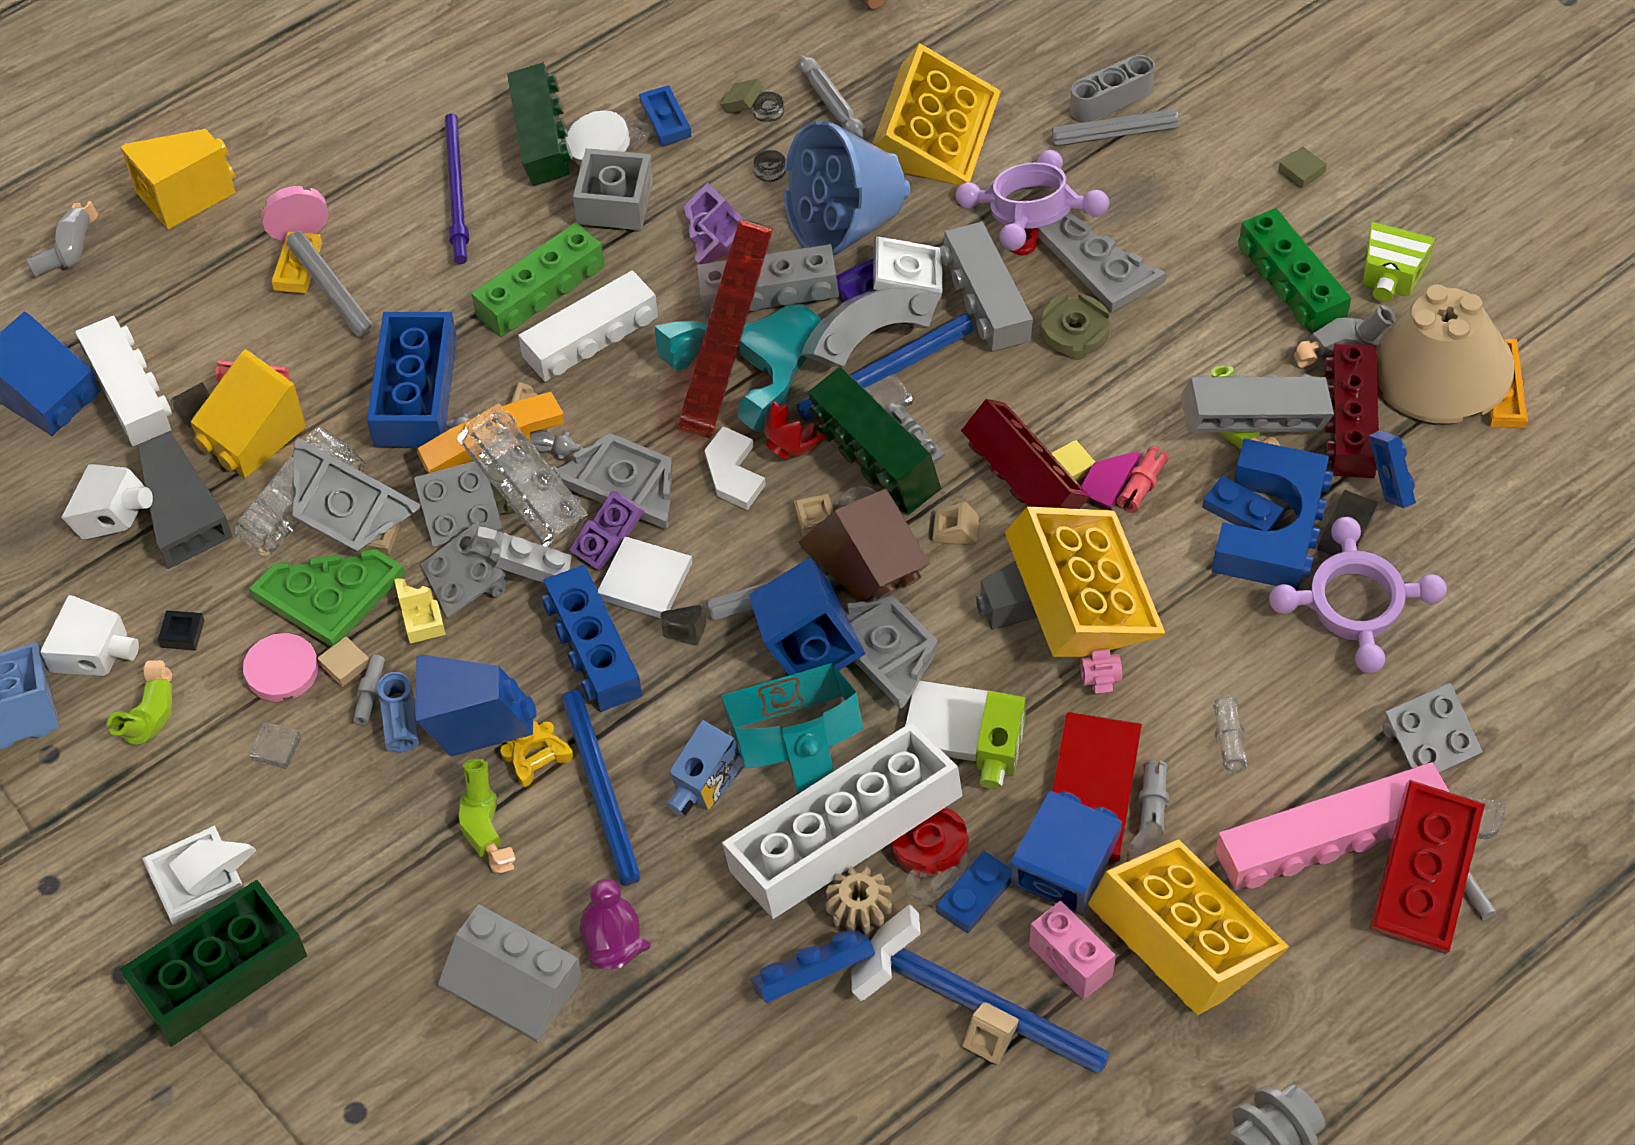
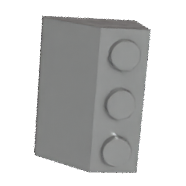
[438,904,583,1043]

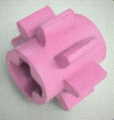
[1080,649,1122,694]

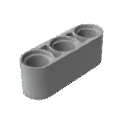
[1070,55,1155,122]

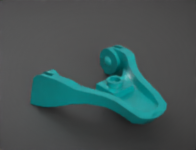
[655,305,822,432]

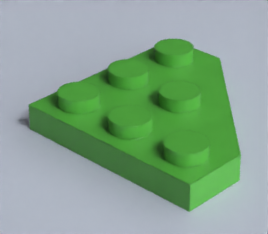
[249,549,405,647]

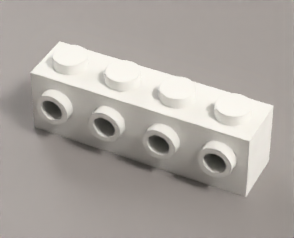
[518,270,658,382]
[75,315,172,447]

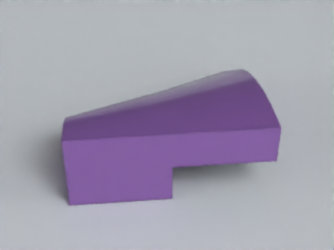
[684,183,756,264]

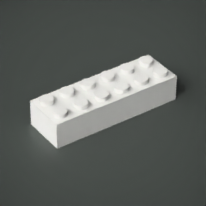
[722,722,963,919]

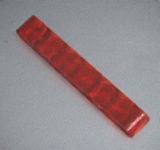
[677,218,773,439]

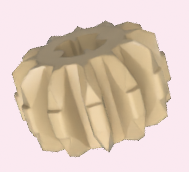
[826,866,892,935]

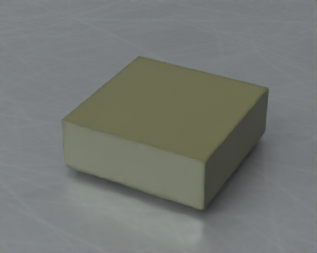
[720,79,763,113]
[1279,147,1327,188]

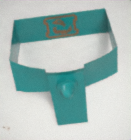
[721,663,863,795]

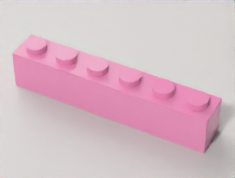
[1215,762,1449,890]

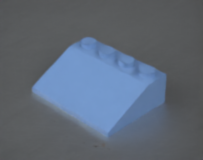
[0,642,59,749]

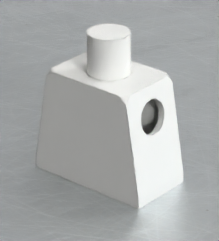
[61,464,153,540]
[40,595,139,676]

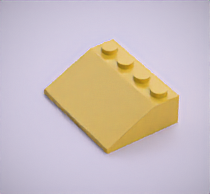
[872,43,1001,185]
[1005,507,1166,657]
[1087,839,1289,1015]

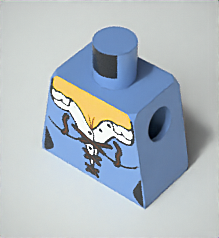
[666,720,745,817]

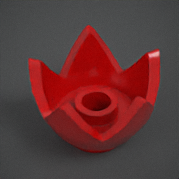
[764,401,826,460]

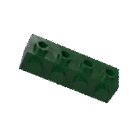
[507,62,572,186]

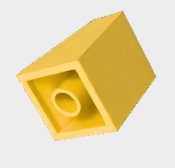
[120,129,236,230]
[191,349,306,478]

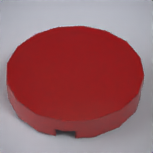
[891,808,969,875]

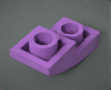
[570,490,645,570]

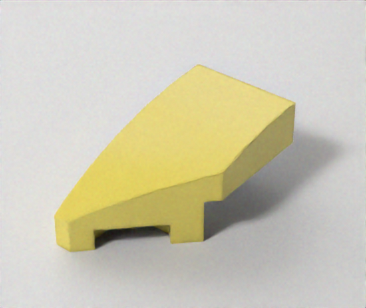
[394,578,446,644]

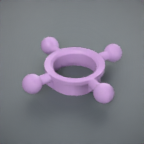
[955,150,1109,251]
[1269,517,1447,674]

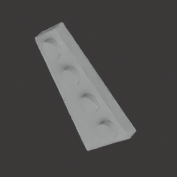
[1036,213,1166,312]

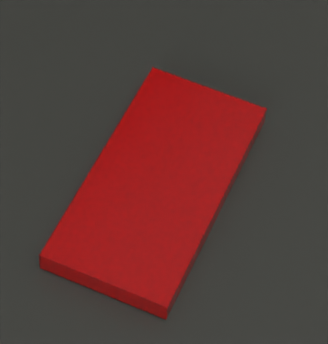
[1052,712,1142,862]
[1370,780,1485,954]

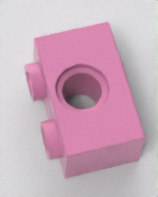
[1029,900,1116,1001]

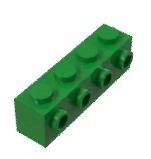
[1238,208,1351,334]

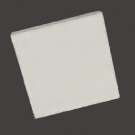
[873,236,942,301]
[598,537,692,620]
[906,681,988,761]
[142,825,244,925]

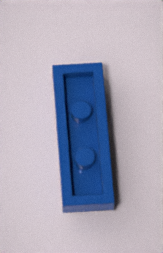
[750,930,875,1003]

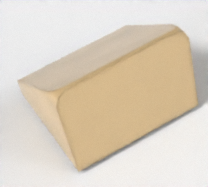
[932,502,979,545]
[962,1003,1019,1065]

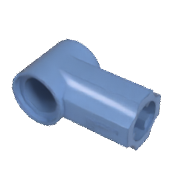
[377,672,419,753]

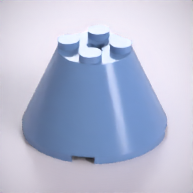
[783,121,910,256]

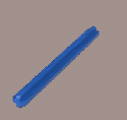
[797,314,974,421]
[562,689,641,886]
[891,948,1109,1073]

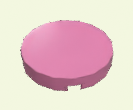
[260,186,329,241]
[243,633,318,702]

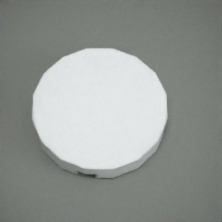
[566,110,630,166]

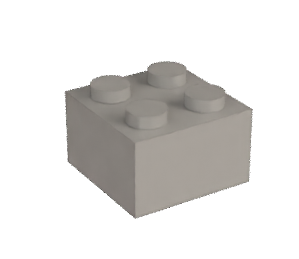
[573,148,653,230]

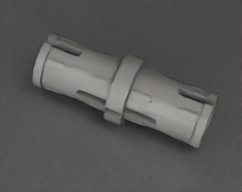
[1138,759,1169,839]

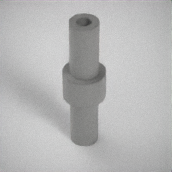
[353,655,385,725]

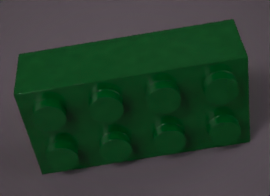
[808,366,941,515]
[119,879,307,1047]

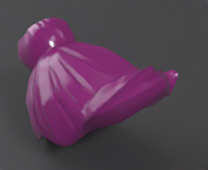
[580,879,651,970]

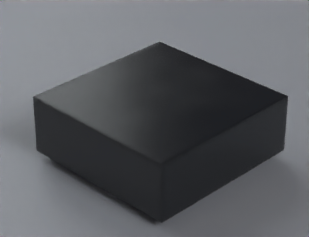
[157,610,205,651]

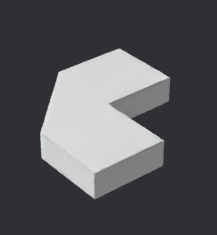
[705,426,766,510]
[851,904,921,1001]

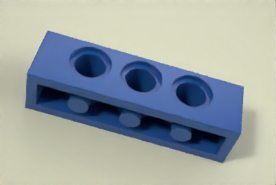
[541,564,642,712]

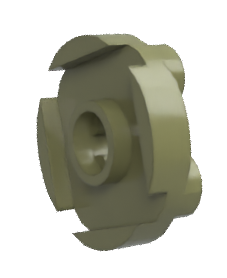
[1041,295,1110,360]

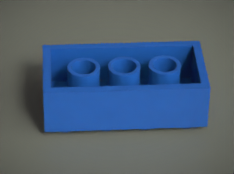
[367,312,457,447]

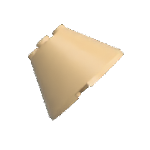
[1377,284,1514,424]

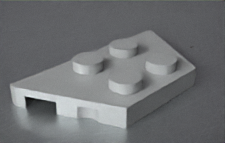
[546,433,672,530]
[291,437,421,553]
[844,596,939,709]

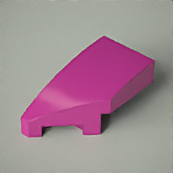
[1081,452,1142,510]

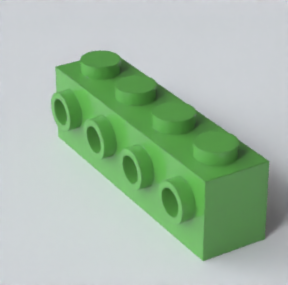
[471,222,605,337]

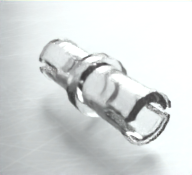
[1213,696,1248,773]

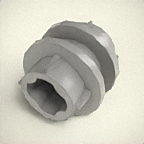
[1226,1084,1325,1145]

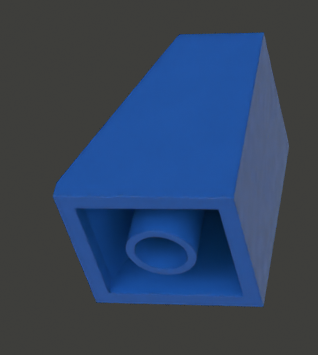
[0,311,101,436]
[749,557,865,675]
[416,655,536,757]
[1010,790,1122,916]

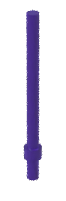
[445,113,469,264]

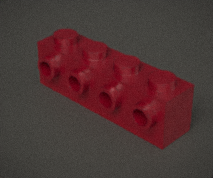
[1324,343,1379,478]
[961,399,1090,509]

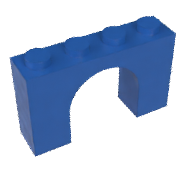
[1212,438,1333,591]

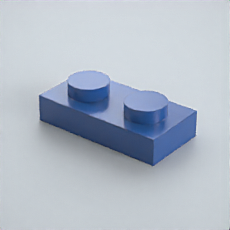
[639,85,692,146]
[1369,430,1416,508]
[1202,476,1284,531]
[936,850,1011,934]

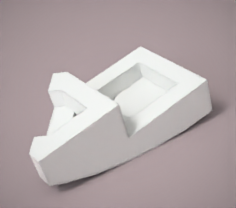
[168,840,256,896]

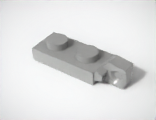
[470,526,572,583]

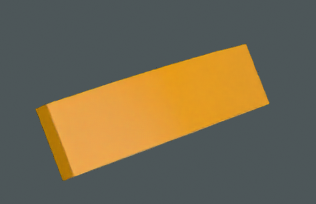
[417,392,564,473]

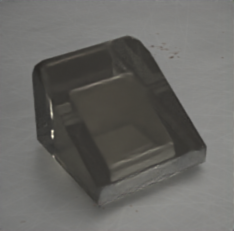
[171,382,210,429]
[660,605,707,646]

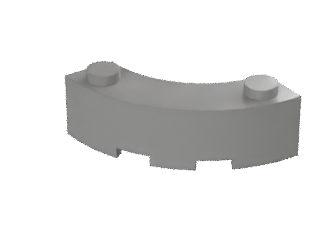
[800,288,940,367]

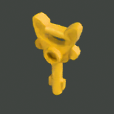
[500,721,573,787]

